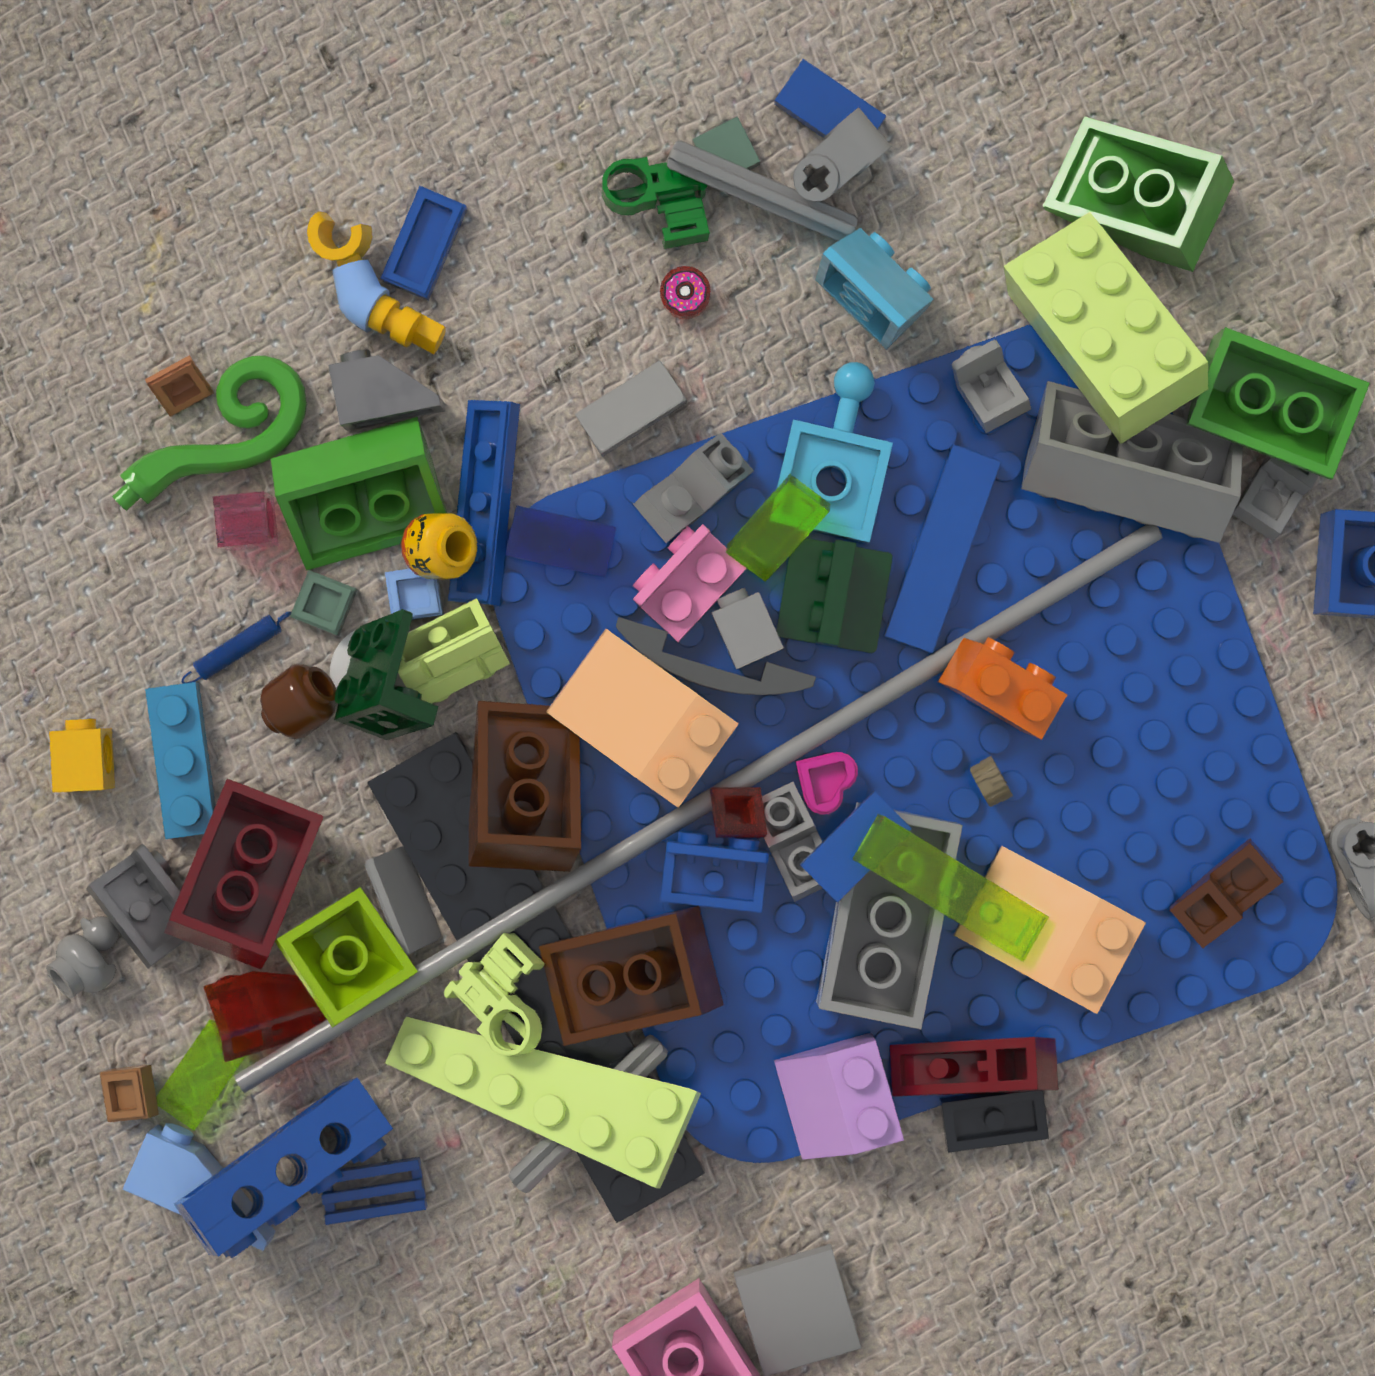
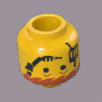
[401,513,477,579]

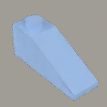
[123,1123,275,1251]

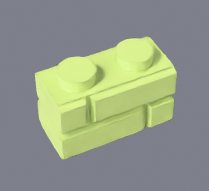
[398,598,510,704]

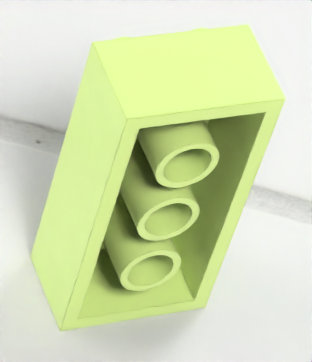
[1004,212,1208,444]

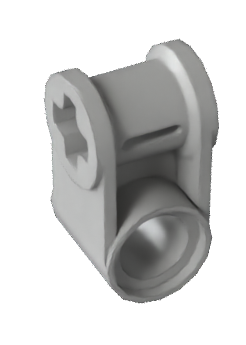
[793,107,892,202]
[1329,818,1375,920]

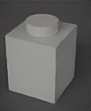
[711,588,784,670]

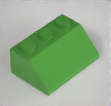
[1187,327,1370,480]
[271,417,447,571]

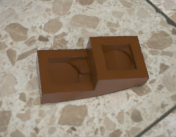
[1170,838,1284,949]

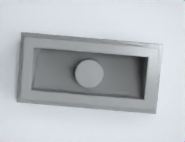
[575,360,687,457]
[364,846,441,955]

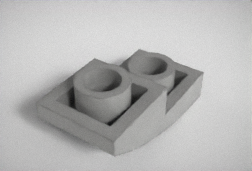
[747,782,823,902]

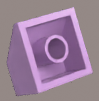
[774,1033,904,1160]

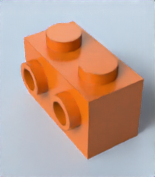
[938,637,1067,740]

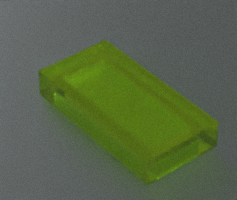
[725,474,830,582]
[156,1017,255,1131]

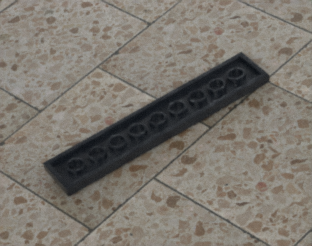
[367,732,705,1223]

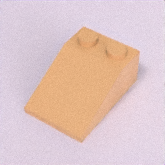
[546,629,739,808]
[954,846,1146,1014]

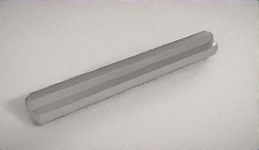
[667,140,858,241]
[509,1035,668,1193]

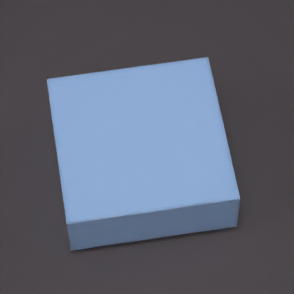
[385,569,444,620]

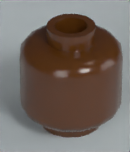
[260,664,336,739]

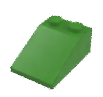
[1043,116,1235,272]

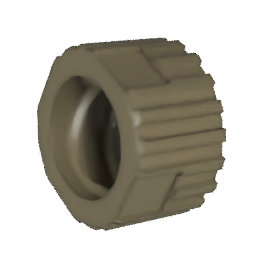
[970,756,1013,807]

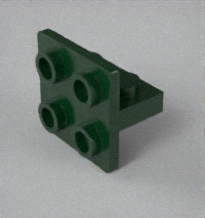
[776,537,893,653]

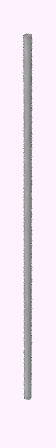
[234,524,1163,1093]

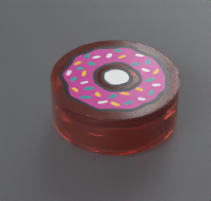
[660,266,711,319]

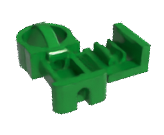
[601,157,710,249]

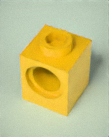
[49,719,115,793]

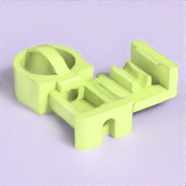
[444,933,545,1056]

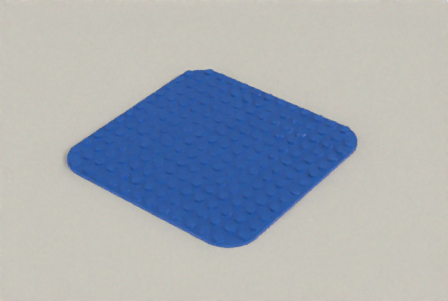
[494,325,1338,1163]

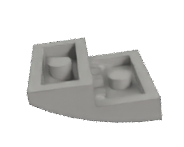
[733,1244,862,1376]

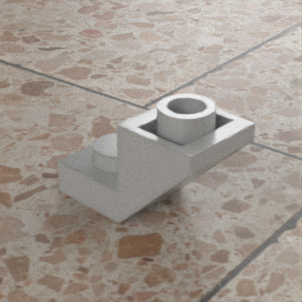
[633,433,754,543]

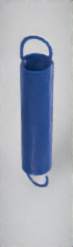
[181,611,292,684]

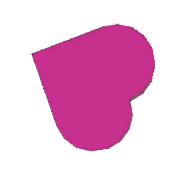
[795,752,858,815]

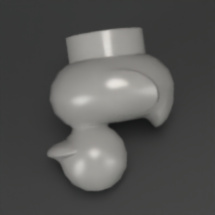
[46,916,119,998]

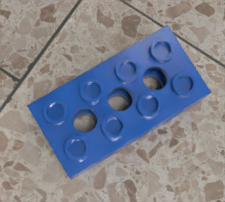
[174,1078,393,1258]

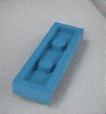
[145,682,216,839]

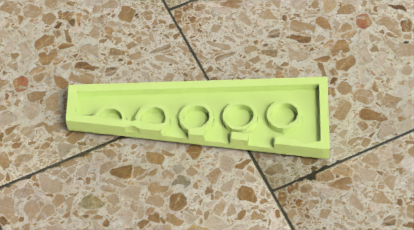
[385,1017,701,1189]

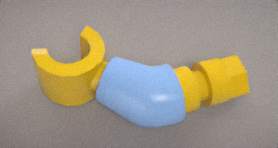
[307,211,446,355]

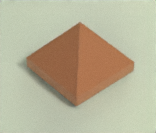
[145,355,214,417]

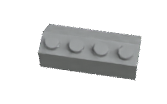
[1021,381,1243,543]

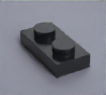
[940,1091,1049,1153]

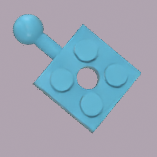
[769,362,893,544]

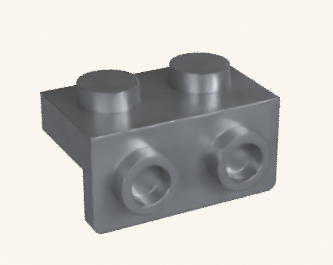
[86,844,185,969]

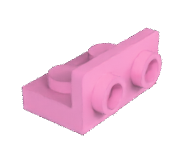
[633,524,748,642]

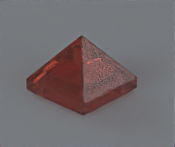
[710,787,767,838]

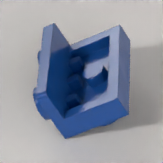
[660,831,770,913]

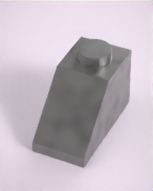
[328,350,445,430]

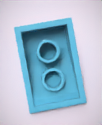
[815,228,934,350]

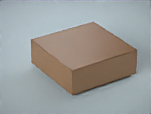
[100,1065,159,1122]

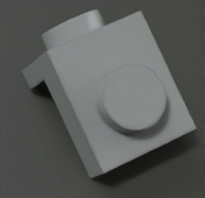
[952,340,1031,433]

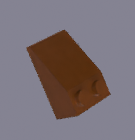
[469,701,581,872]
[539,906,724,1046]

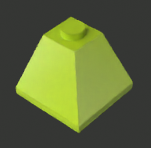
[275,887,418,1028]

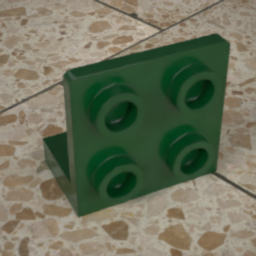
[334,609,439,740]

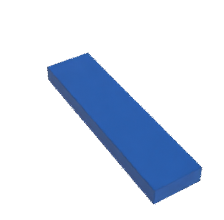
[448,400,520,606]
[883,444,1001,654]

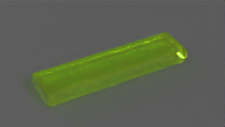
[852,814,1049,962]

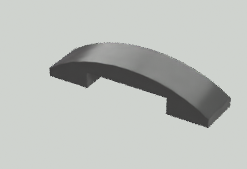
[616,617,816,695]

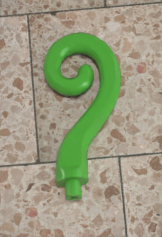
[112,355,307,511]

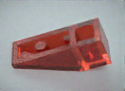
[203,971,372,1062]

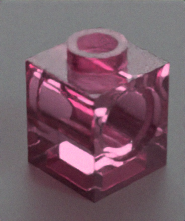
[213,491,279,551]

